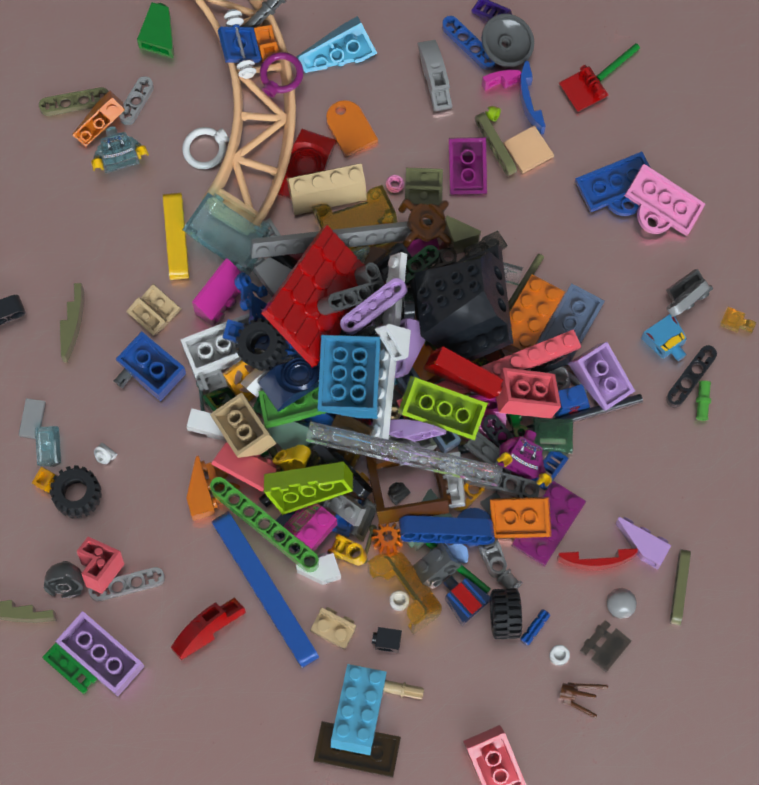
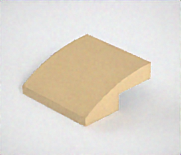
[126,284,182,336]

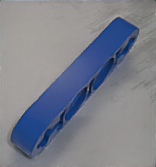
[442,16,496,70]

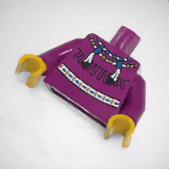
[497,430,552,487]

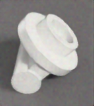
[94,443,117,464]

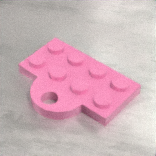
[624,164,706,236]

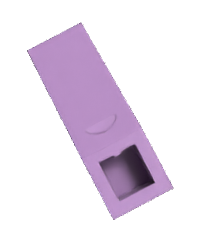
[616,517,671,570]

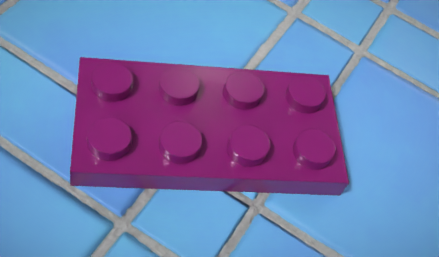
[511,481,586,567]

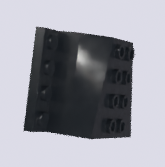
[414,244,513,362]

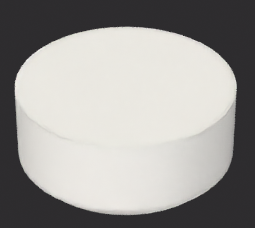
[390,590,409,611]
[549,645,570,666]

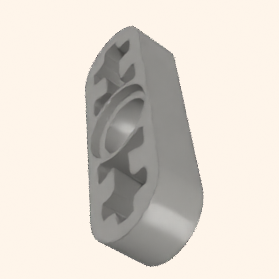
[119,76,154,125]
[667,279,710,317]

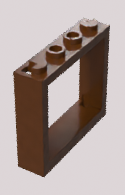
[366,448,452,525]

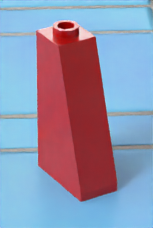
[423,347,503,399]

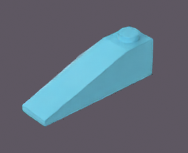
[296,16,377,73]

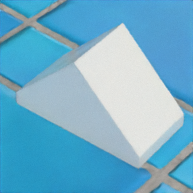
[375,324,411,362]

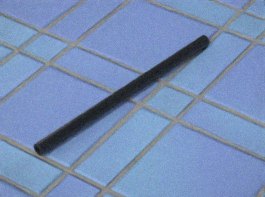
[457,394,643,454]

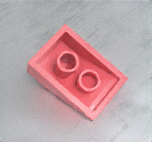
[463,725,526,785]

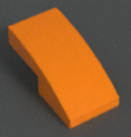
[254,24,279,63]

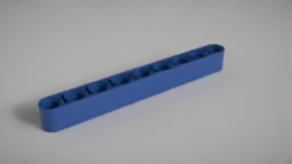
[211,511,319,668]

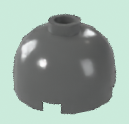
[44,561,84,598]

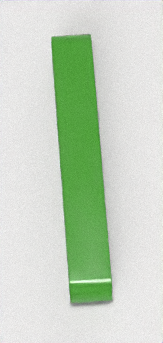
[210,477,319,573]

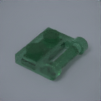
[533,418,573,454]

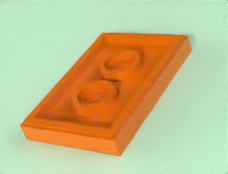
[490,497,552,538]

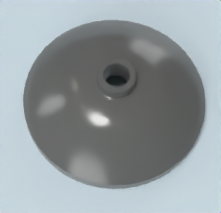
[481,14,534,67]

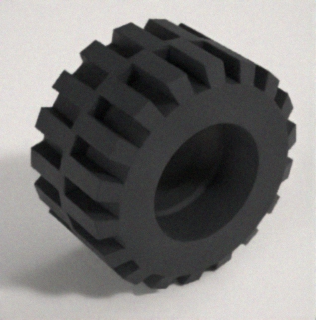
[235,318,289,371]
[50,465,102,518]
[490,588,522,639]

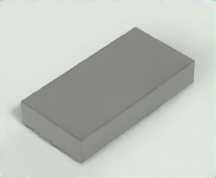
[19,398,46,439]

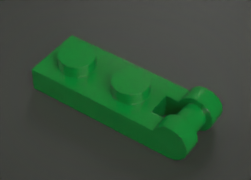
[42,643,98,694]

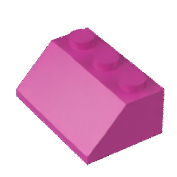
[192,258,241,327]

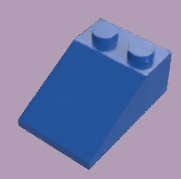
[116,331,186,402]

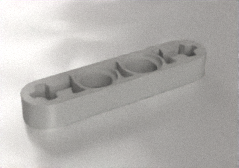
[89,567,165,601]

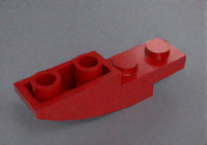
[171,597,246,660]

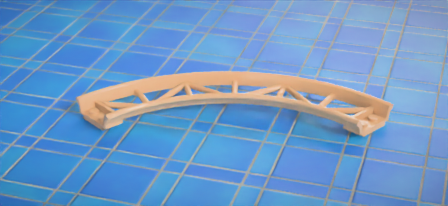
[195,0,296,235]

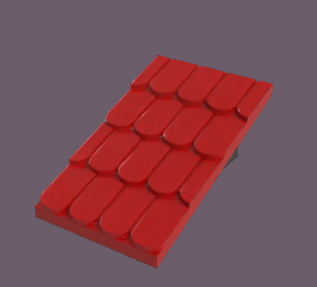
[261,224,364,368]

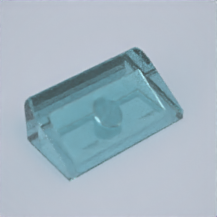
[35,426,61,467]

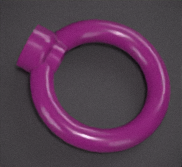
[260,52,304,98]

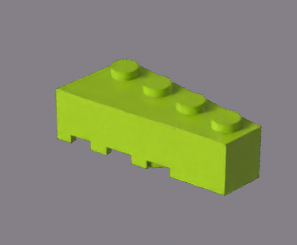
[264,462,353,515]

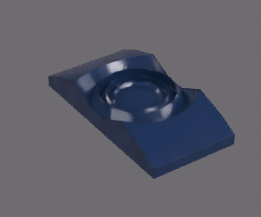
[258,353,320,412]

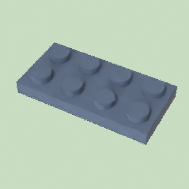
[537,283,605,365]

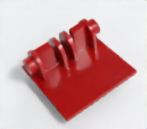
[559,65,609,112]

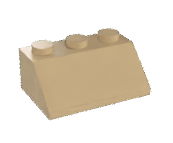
[210,392,277,458]

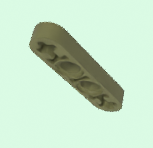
[39,87,109,116]
[475,112,517,176]
[670,549,691,625]

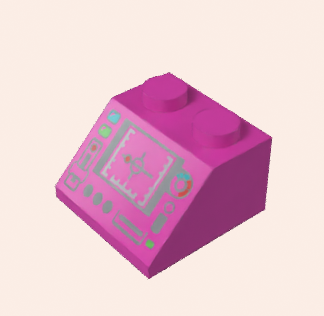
[283,504,337,551]

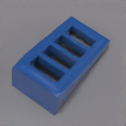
[530,447,569,490]

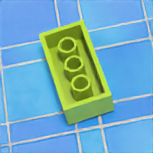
[398,376,488,440]

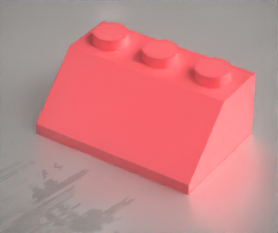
[496,368,561,419]
[211,442,281,492]

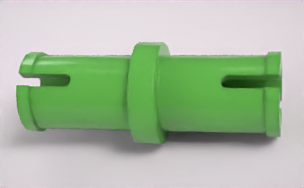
[696,381,711,421]

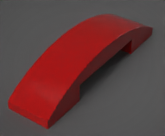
[557,548,638,570]

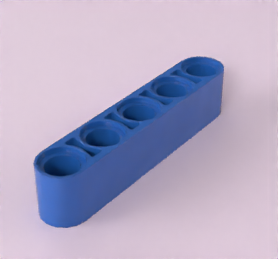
[399,516,495,545]

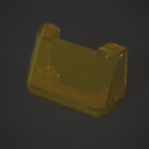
[312,185,398,254]
[367,551,442,635]

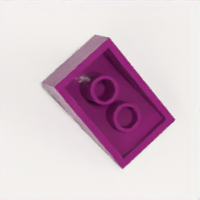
[449,137,487,195]

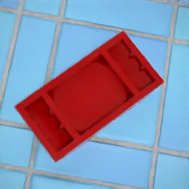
[278,129,336,199]

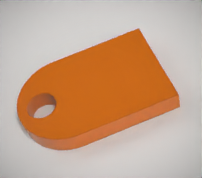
[326,100,378,158]

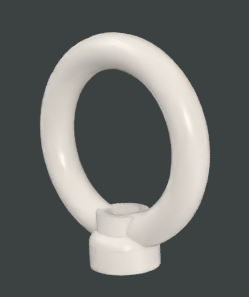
[182,127,229,169]

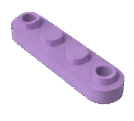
[340,278,407,335]

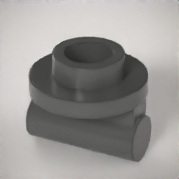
[387,482,411,505]

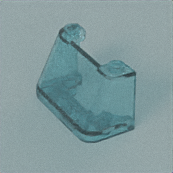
[182,193,271,275]

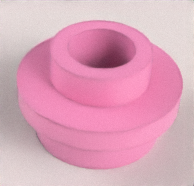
[386,175,404,193]

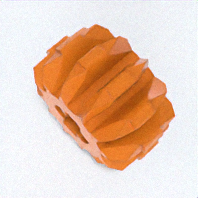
[371,523,403,555]

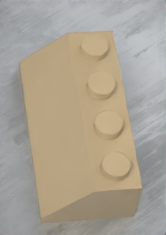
[286,163,367,215]

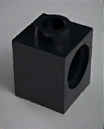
[372,627,402,653]

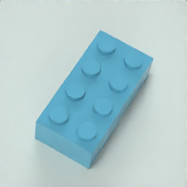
[330,664,387,755]

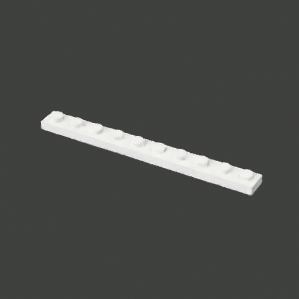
[371,252,407,443]

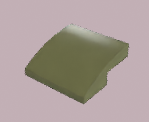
[405,168,443,205]

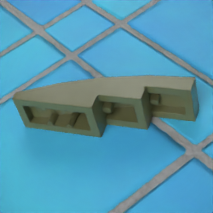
[60,283,84,362]
[0,600,57,623]

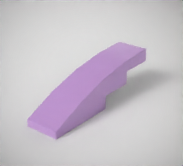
[371,419,446,442]

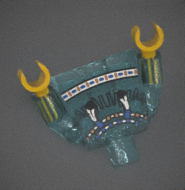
[91,127,149,173]

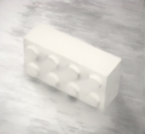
[180,313,265,380]

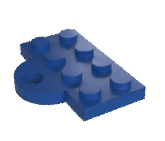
[575,152,651,216]

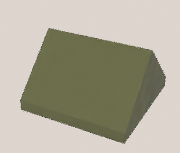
[444,215,481,254]

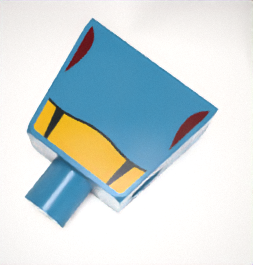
[641,314,687,361]

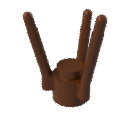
[559,682,608,718]

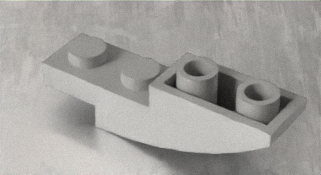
[417,40,453,112]
[319,493,366,526]

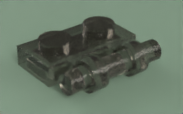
[580,620,631,672]

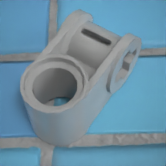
[478,538,507,578]

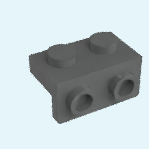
[666,269,713,310]
[413,543,461,589]

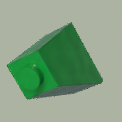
[137,2,174,58]

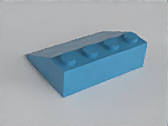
[318,335,381,419]

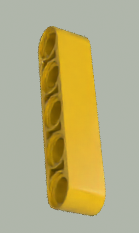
[163,192,189,280]

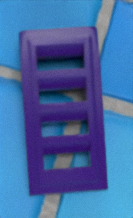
[471,0,512,22]

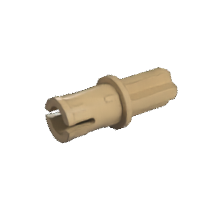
[383,680,424,699]

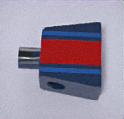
[443,576,490,626]

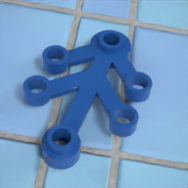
[234,272,268,324]

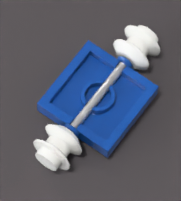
[218,9,261,79]

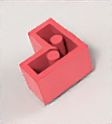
[77,537,124,594]

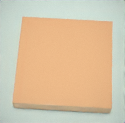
[503,125,554,174]

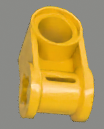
[273,445,311,471]
[327,534,367,566]

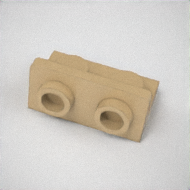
[310,607,356,650]

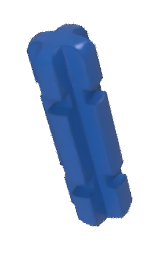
[521,609,550,645]

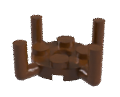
[398,199,451,249]

